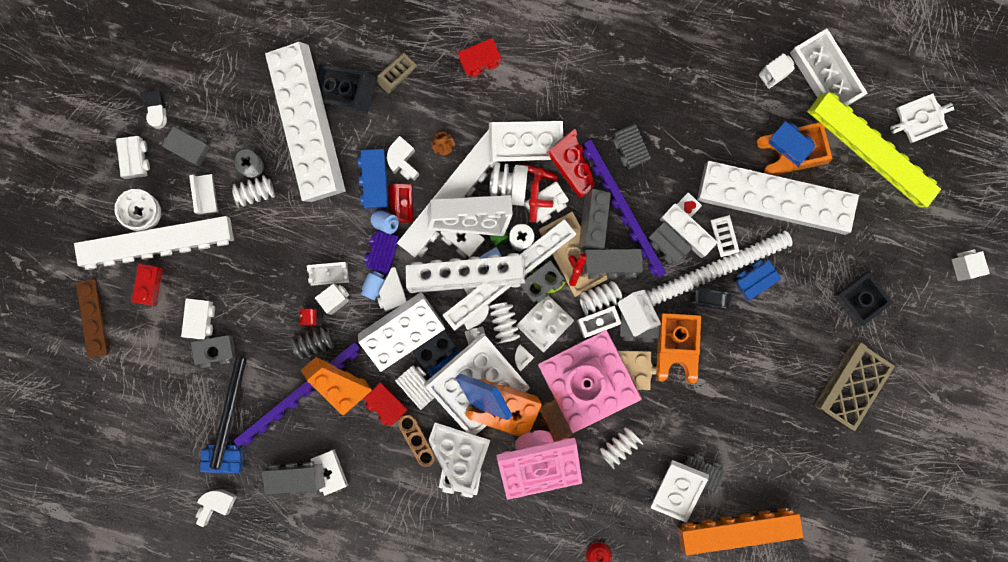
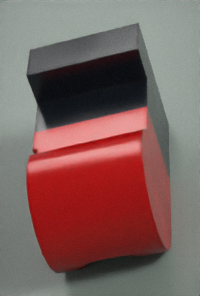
[299,309,323,327]

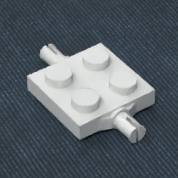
[890,94,954,144]

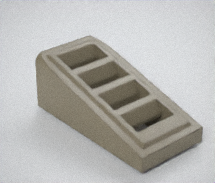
[377,53,417,94]

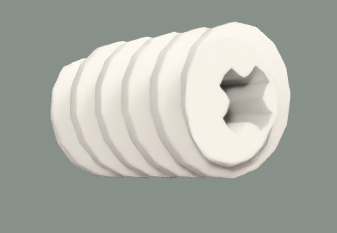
[232,175,275,208]
[509,224,534,251]
[580,281,623,316]
[489,302,520,344]
[600,427,643,469]

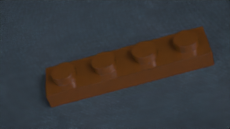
[76,279,109,358]

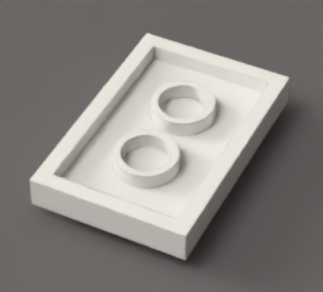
[651,460,709,523]

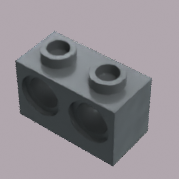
[520,261,564,303]

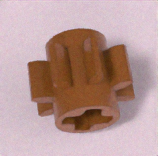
[430,132,455,155]

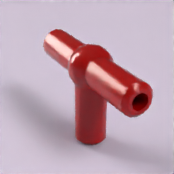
[522,163,558,189]
[529,183,554,222]
[568,253,587,286]

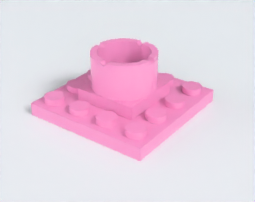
[538,330,642,433]
[496,430,582,500]

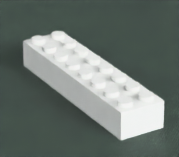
[265,42,345,202]
[697,161,859,235]

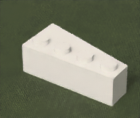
[427,195,513,236]

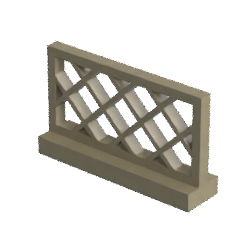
[814,341,895,431]

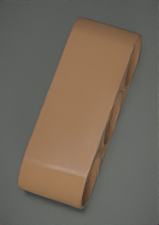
[398,414,435,467]

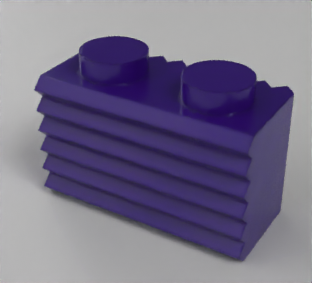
[364,230,400,274]

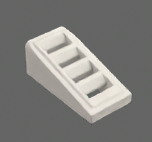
[711,215,739,257]

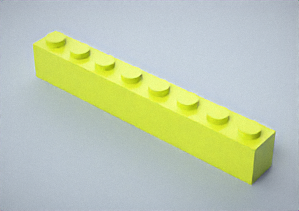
[807,92,941,207]

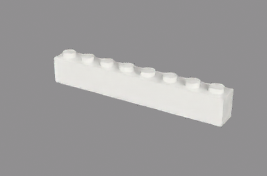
[397,129,499,259]
[74,216,234,270]

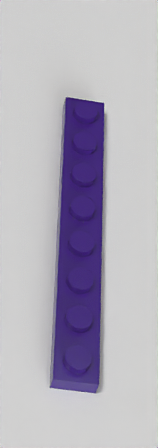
[583,140,666,278]
[234,342,361,447]

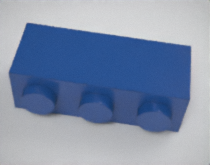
[358,149,389,210]

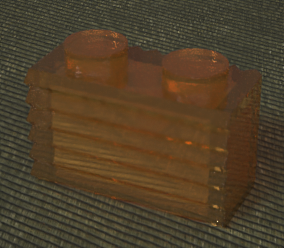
[540,400,573,442]

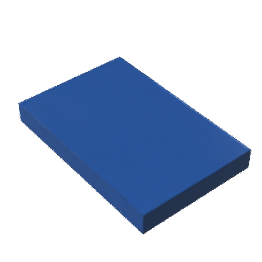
[455,373,512,420]

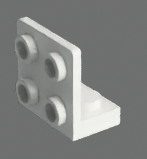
[516,295,574,353]

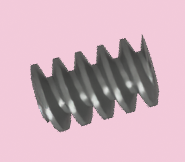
[234,149,264,179]
[291,327,334,359]

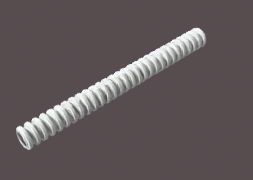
[646,231,792,306]

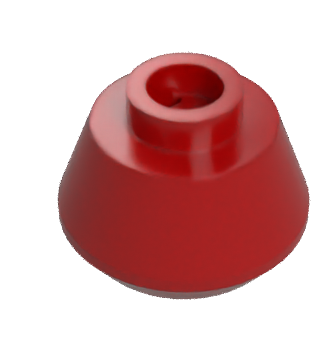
[585,542,612,562]

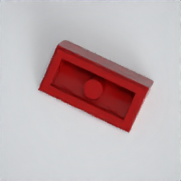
[388,184,413,223]

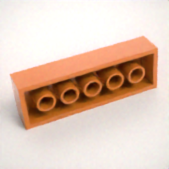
[677,508,803,556]

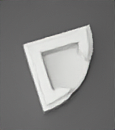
[515,345,534,371]

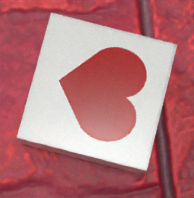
[677,193,702,217]

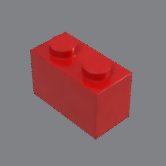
[457,38,501,78]
[131,264,163,306]
[364,382,409,427]

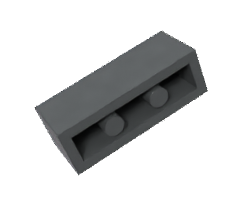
[578,189,611,251]
[580,249,643,279]
[262,461,326,494]

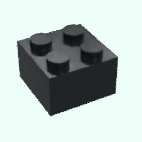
[833,272,893,327]

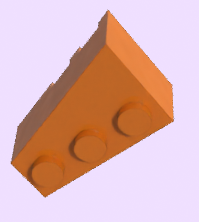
[301,357,372,415]

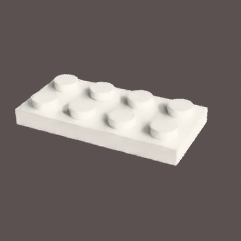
[489,121,563,162]

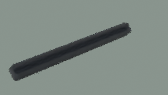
[210,356,247,470]

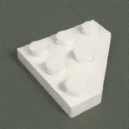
[429,423,490,495]

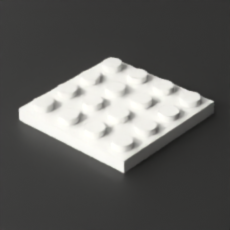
[424,333,530,435]

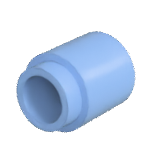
[371,211,399,234]
[361,271,385,301]

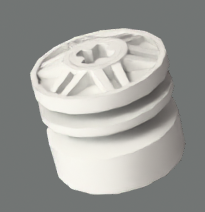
[489,163,528,206]
[115,189,161,232]

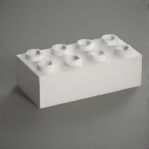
[790,29,868,106]
[358,292,445,372]

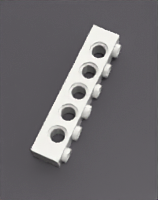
[406,253,525,293]

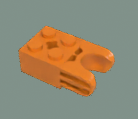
[757,122,832,176]
[656,313,701,384]
[464,379,542,437]

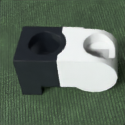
[140,90,167,129]

